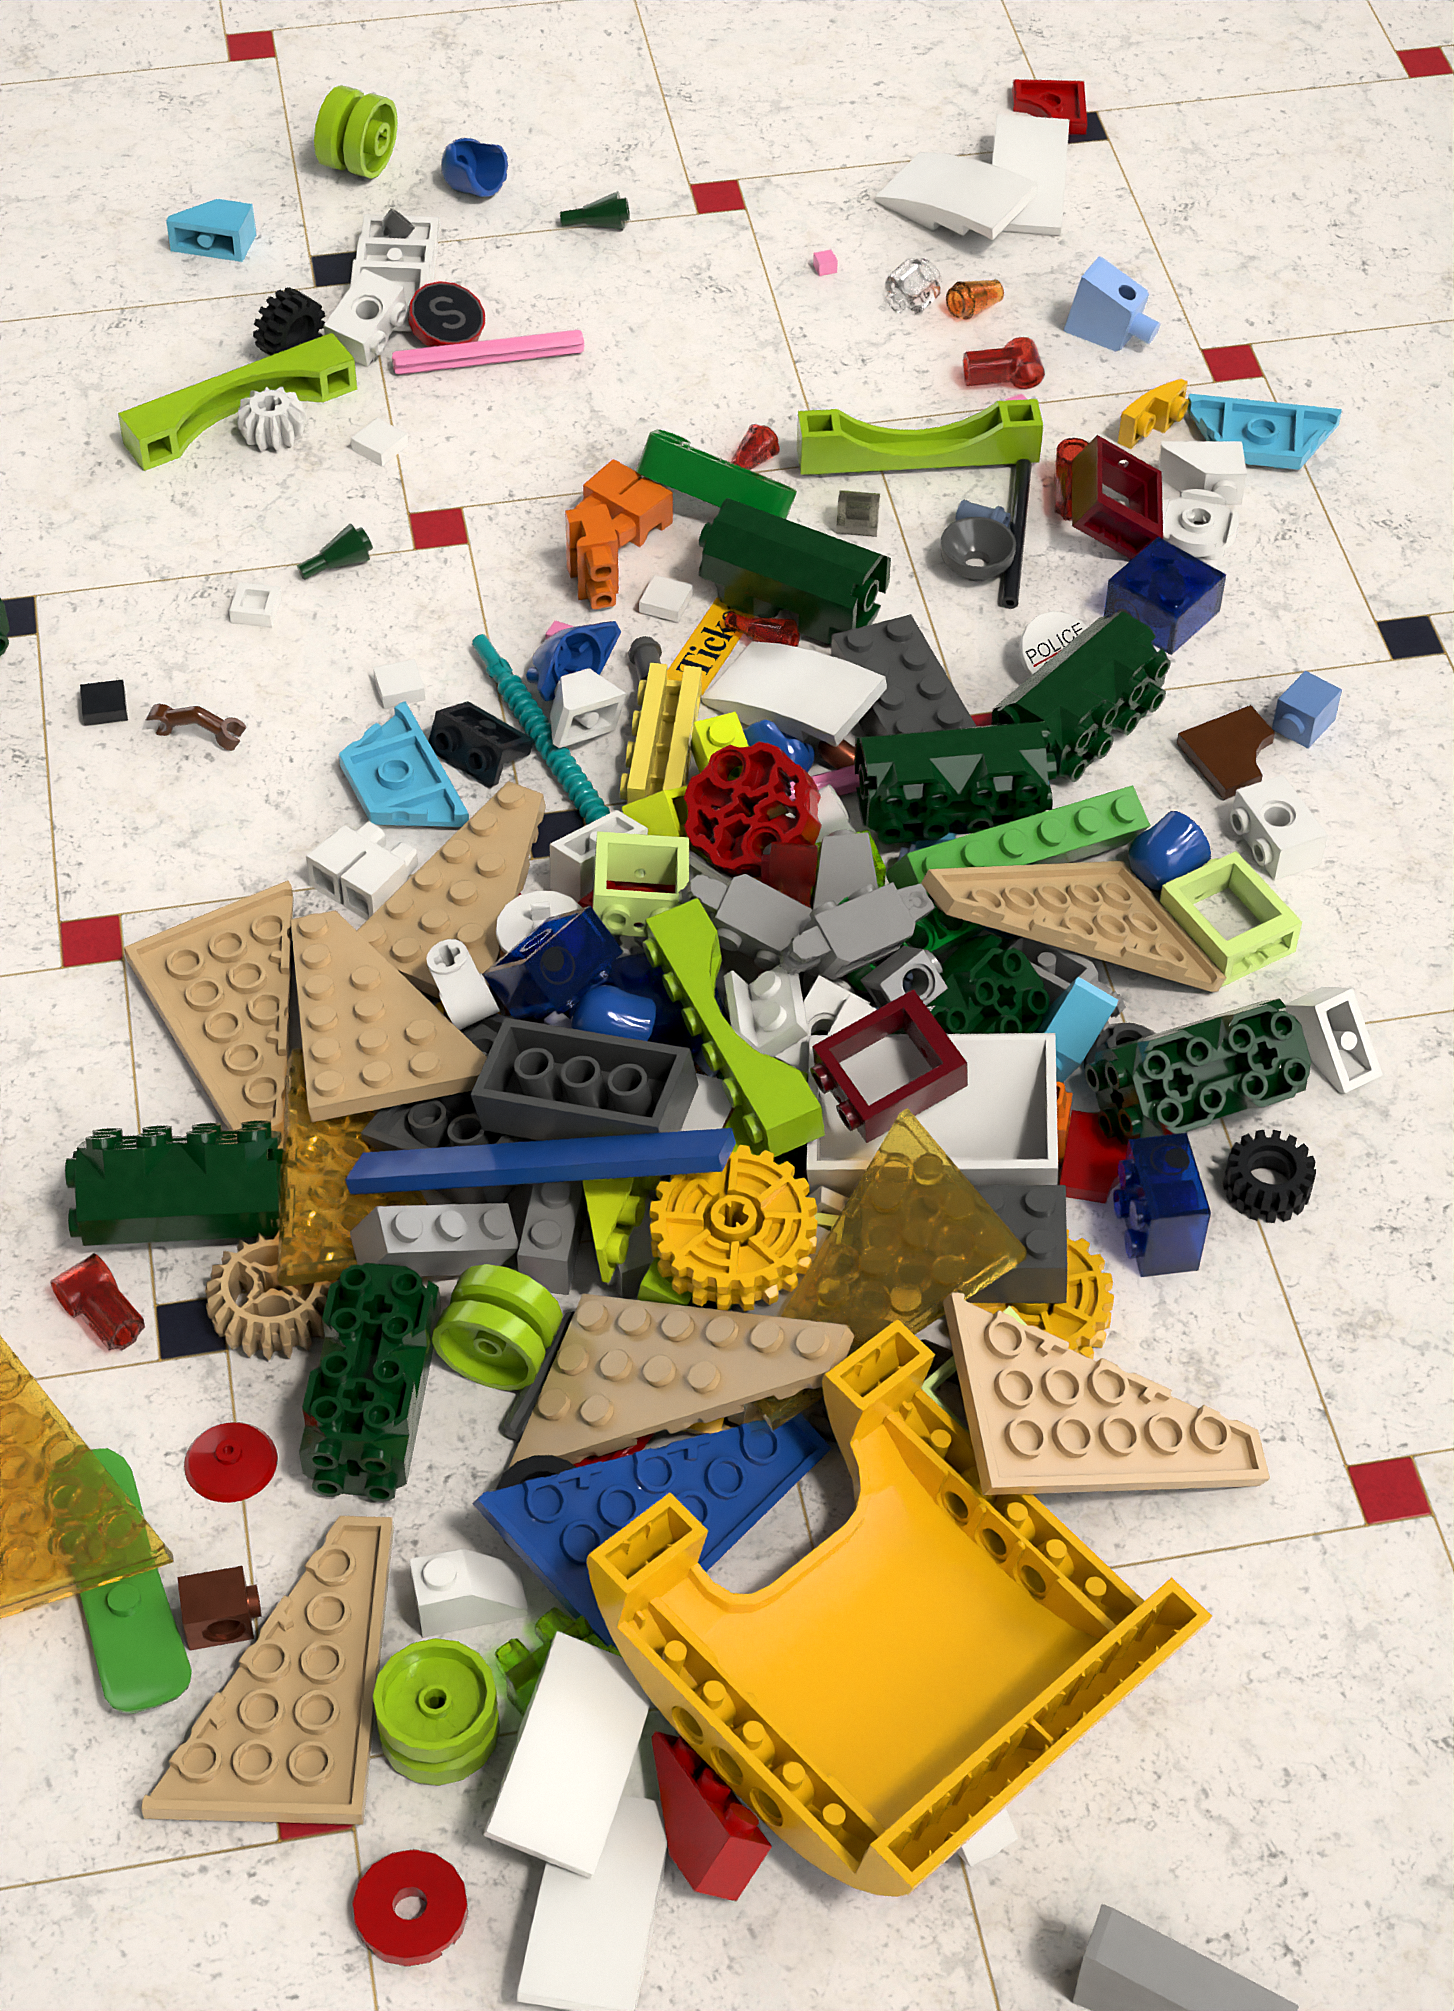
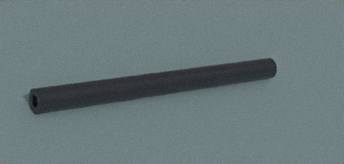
[1002,459,1032,609]

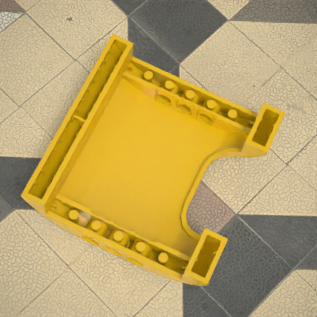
[586,1319,1212,1897]

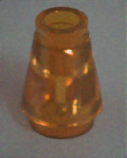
[946,279,1004,320]

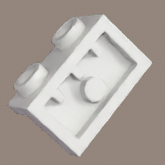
[724,964,809,1057]

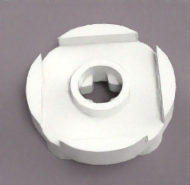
[1160,489,1240,560]

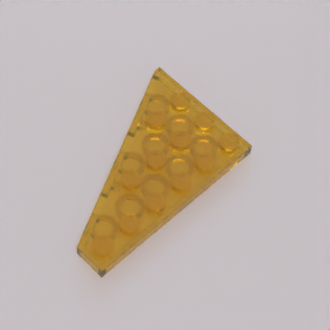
[277,1048,429,1287]
[752,1108,1027,1431]
[0,1335,174,1619]

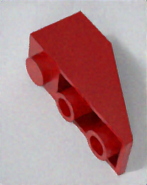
[651,1731,772,1901]

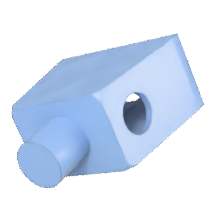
[1064,256,1161,351]

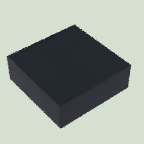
[80,679,128,725]

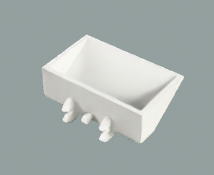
[807,1033,1058,1202]

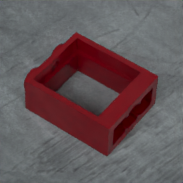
[1072,435,1163,563]
[810,989,968,1143]

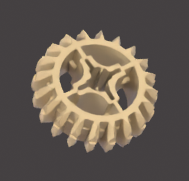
[205,1230,340,1361]

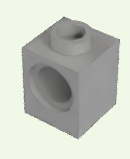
[861,946,948,1008]

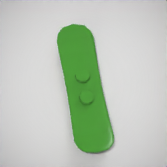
[49,1448,192,1713]

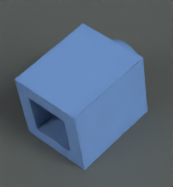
[1272,670,1342,749]

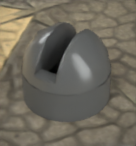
[381,208,415,239]

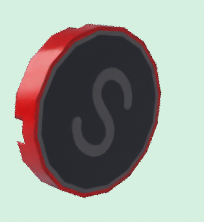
[408,281,485,347]

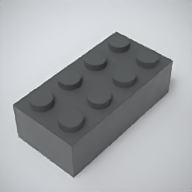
[831,614,977,736]
[471,1018,699,1141]
[861,1185,1067,1303]

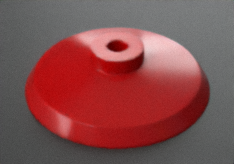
[184,1422,278,1503]

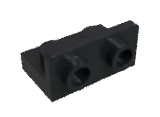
[428,701,534,787]

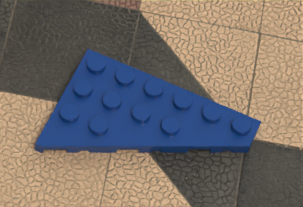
[472,1410,832,1657]

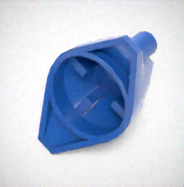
[526,621,621,701]

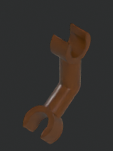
[146,704,247,751]

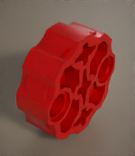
[684,741,822,877]

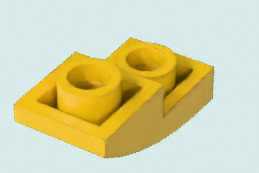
[1117,379,1189,449]

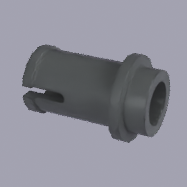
[628,636,662,681]

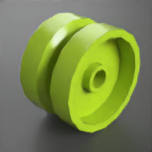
[314,85,398,179]
[431,1264,563,1391]
[373,1638,500,1786]

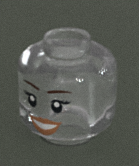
[885,258,942,315]

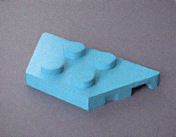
[1187,394,1342,470]
[339,701,469,827]

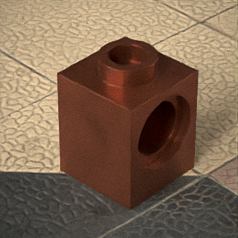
[177,1566,262,1651]

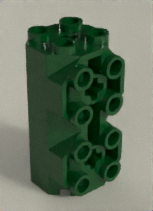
[699,498,891,644]
[991,611,1171,782]
[854,721,1057,844]
[890,934,1049,1035]
[1085,998,1312,1145]
[65,1120,287,1246]
[299,1263,441,1502]

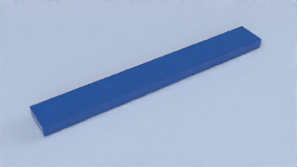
[345,1128,736,1195]

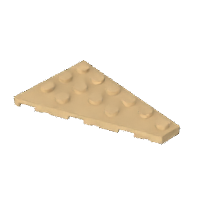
[357,781,546,999]
[921,861,1227,992]
[124,880,294,1135]
[291,910,487,1122]
[943,1293,1270,1495]
[509,1294,854,1468]
[141,1516,394,1825]

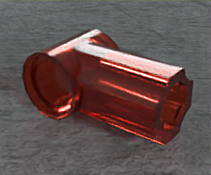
[963,337,1045,390]
[1053,437,1089,521]
[768,842,818,908]
[50,1253,145,1351]

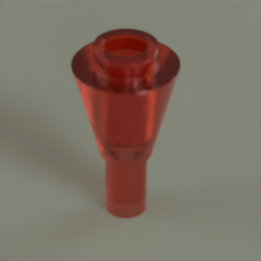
[731,424,780,470]
[724,612,800,647]

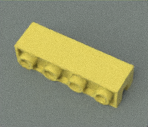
[620,663,702,804]

